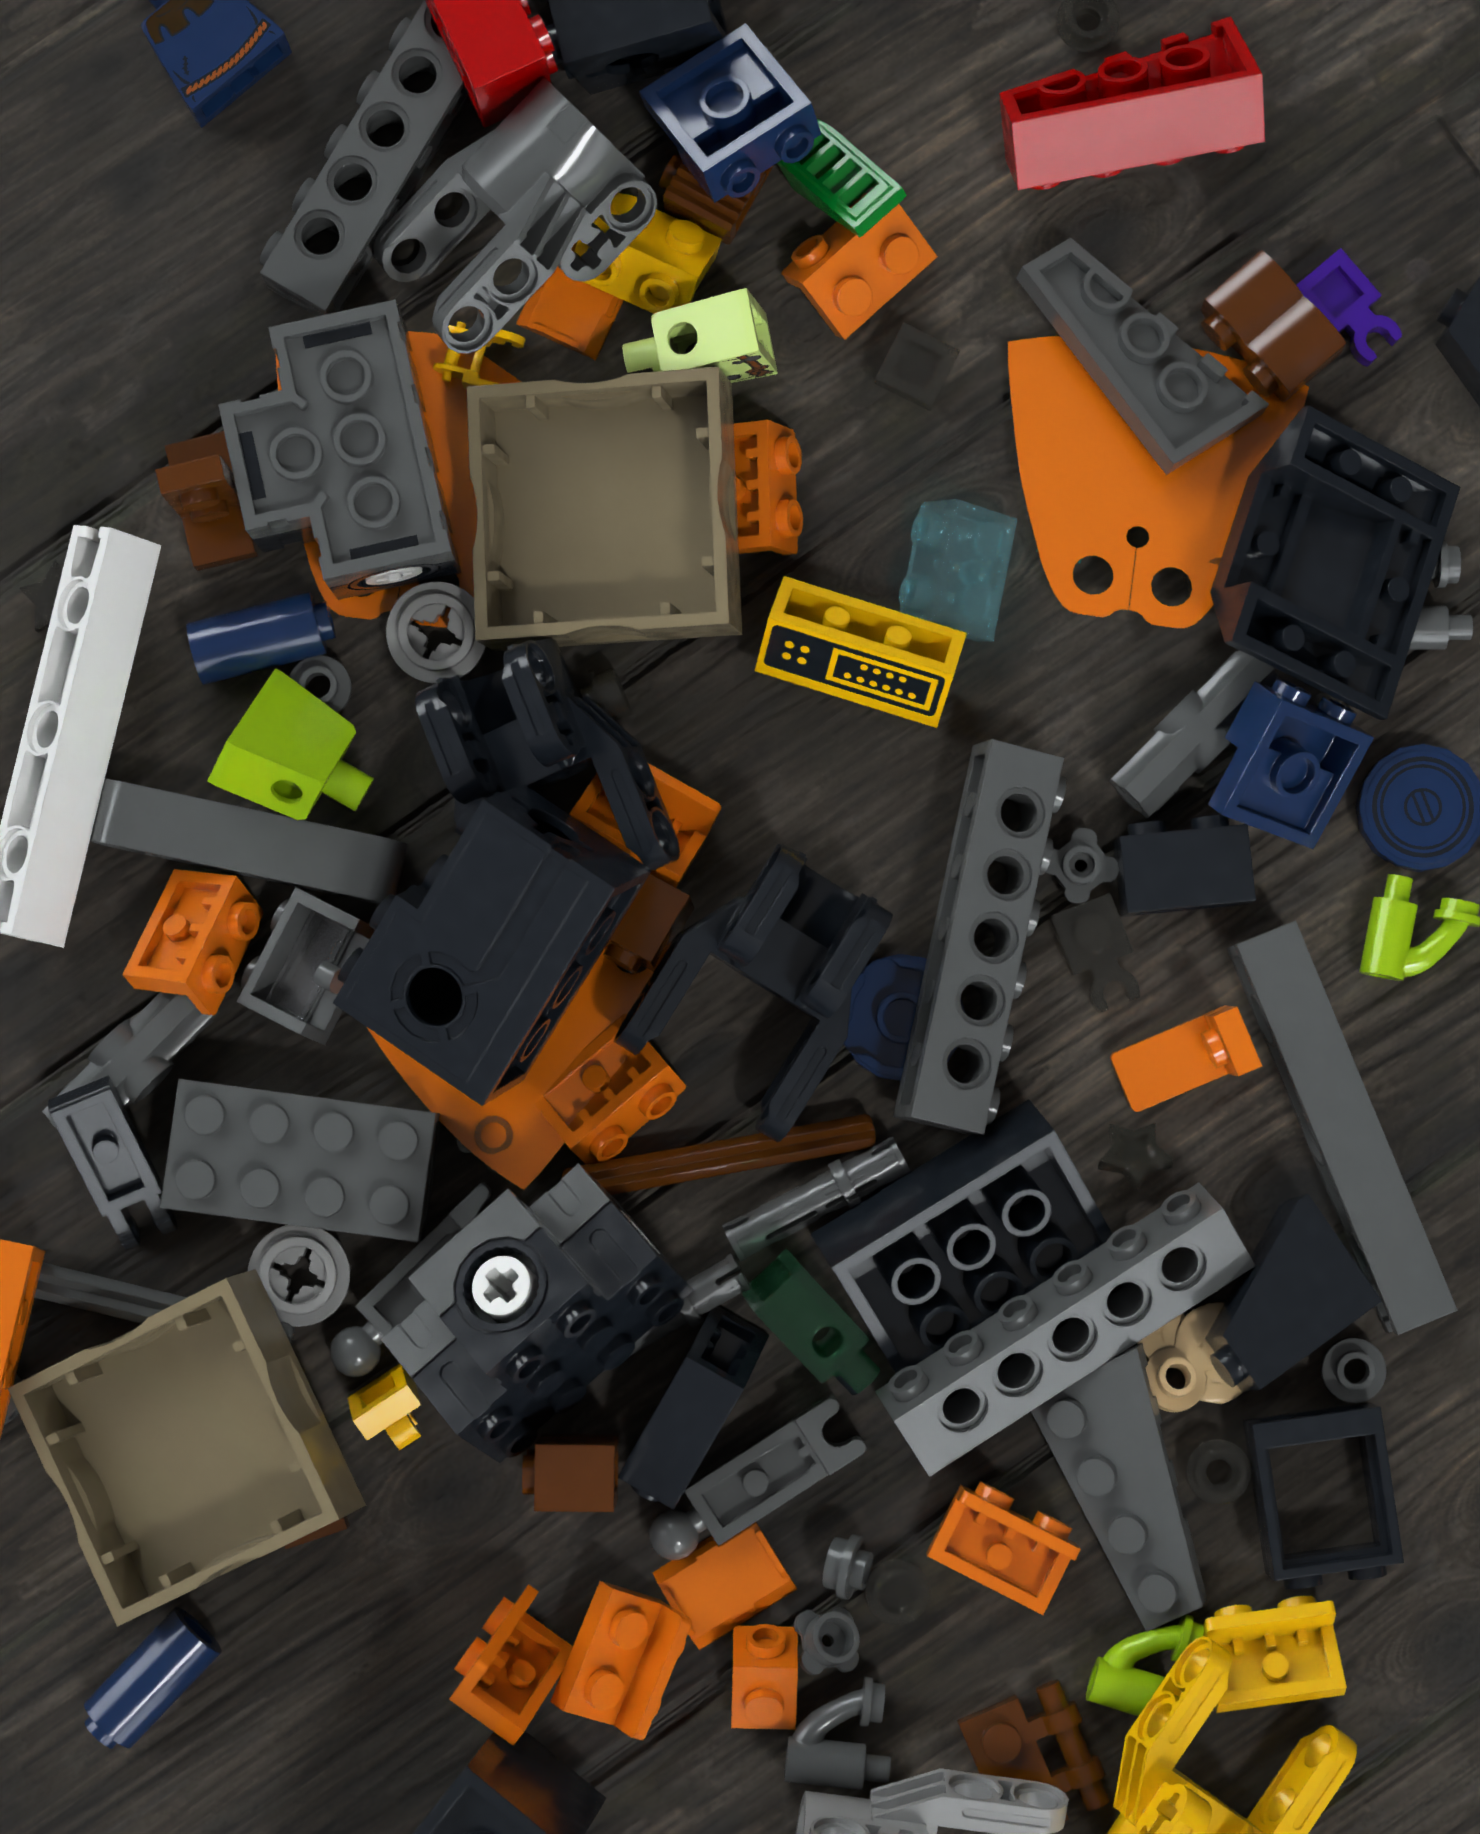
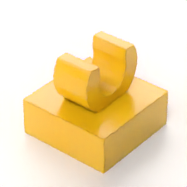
[347,1364,421,1450]

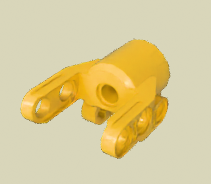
[1107,1636,1357,1834]

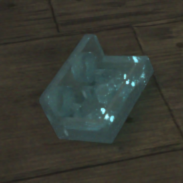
[899,499,1017,642]

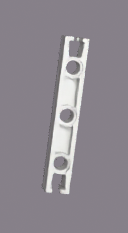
[0,525,161,948]

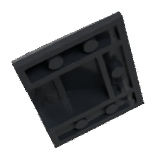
[1210,406,1461,720]

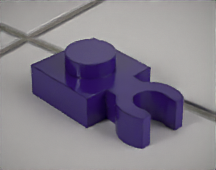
[1296,248,1402,367]

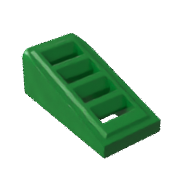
[777,119,907,238]

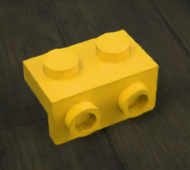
[574,192,722,314]
[1203,1596,1347,1713]

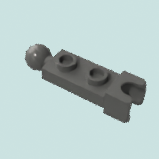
[330,1182,493,1377]
[649,1393,868,1560]

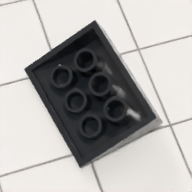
[811,1099,1112,1373]

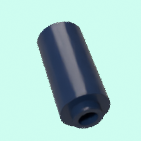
[186,592,336,685]
[84,1607,222,1749]

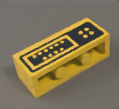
[755,576,967,728]

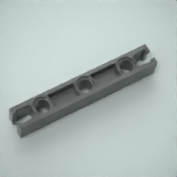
[1227,920,1458,1335]

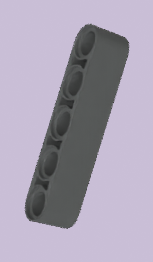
[89,779,408,905]

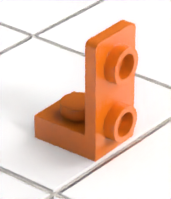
[1110,1005,1262,1112]

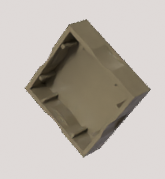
[467,367,742,651]
[8,1269,366,1627]

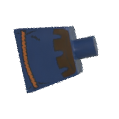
[140,0,292,128]

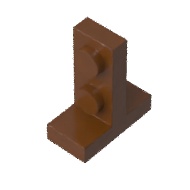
[155,431,258,571]

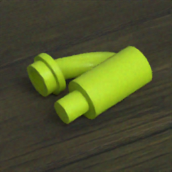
[1359,874,1480,981]
[1086,1614,1204,1716]

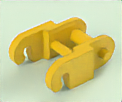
[433,322,526,390]

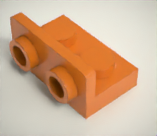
[734,419,803,555]
[122,869,263,1015]
[534,1013,686,1164]
[550,1581,692,1740]

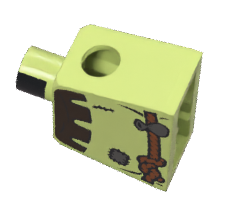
[622,288,778,383]

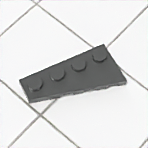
[1016,238,1269,475]
[1031,1343,1207,1631]

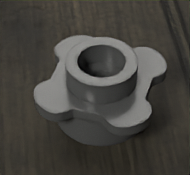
[1046,828,1119,904]
[794,1607,860,1675]

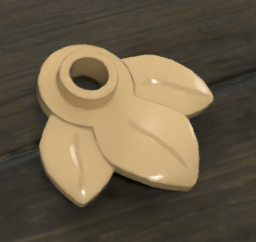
[1137,1302,1242,1413]

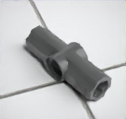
[1109,650,1278,819]
[42,992,220,1130]

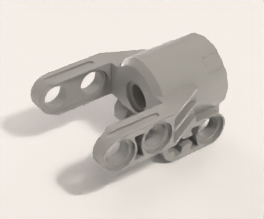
[795,1768,1069,1834]

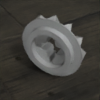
[386,582,486,683]
[248,1225,351,1327]

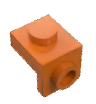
[731,1624,798,1730]

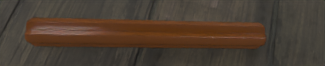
[561,1114,876,1195]

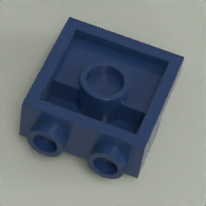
[639,23,821,203]
[1208,677,1374,849]

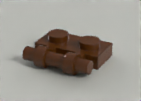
[957,1679,1110,1821]

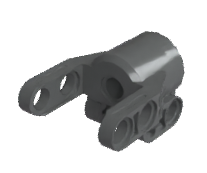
[373,77,657,354]

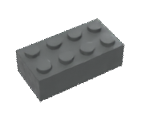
[160,1079,441,1242]

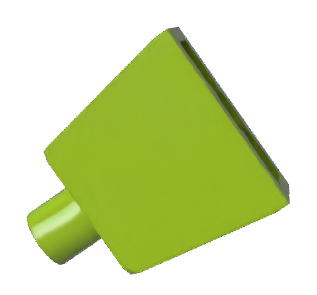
[207,668,374,820]

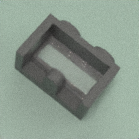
[237,887,375,1045]

